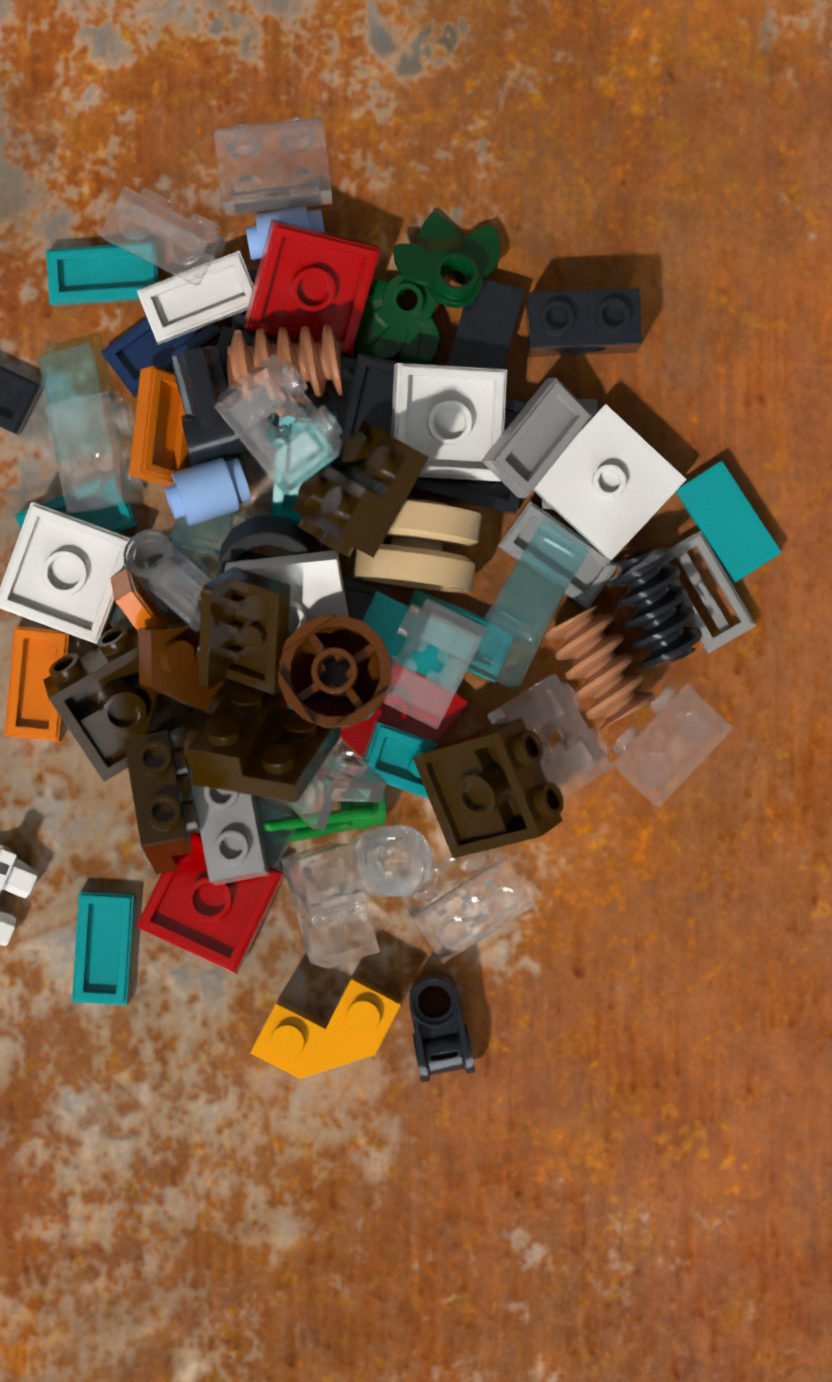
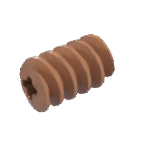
[227,325,342,401]
[545,605,655,729]

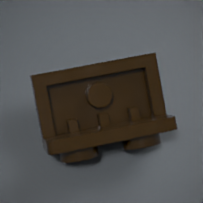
[196,566,291,695]

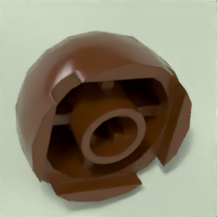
[278,615,392,728]

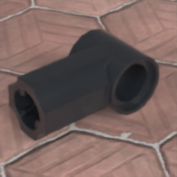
[171,346,247,464]

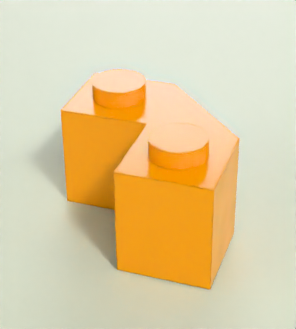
[250,974,401,1079]

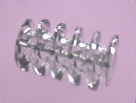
[345,824,433,897]

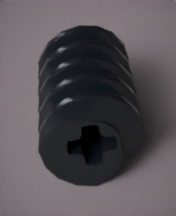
[606,545,702,669]

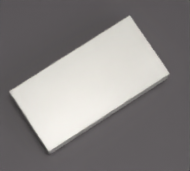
[137,251,253,345]

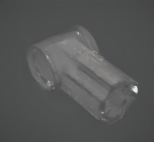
[123,529,212,631]

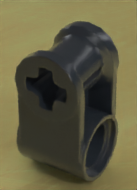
[409,971,476,1083]

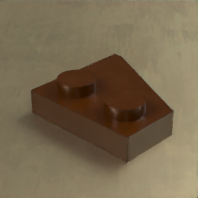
[138,621,242,713]

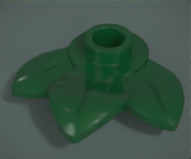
[393,213,501,308]
[354,274,441,365]

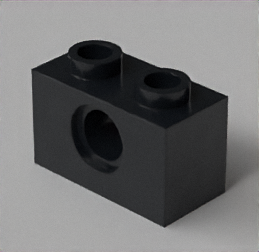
[525,288,642,357]

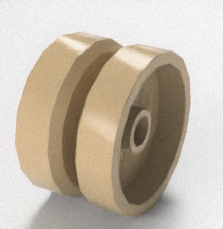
[351,498,482,593]

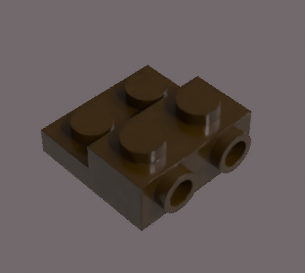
[293,421,429,558]
[43,625,199,781]
[184,682,341,803]
[412,718,564,859]
[123,730,200,874]

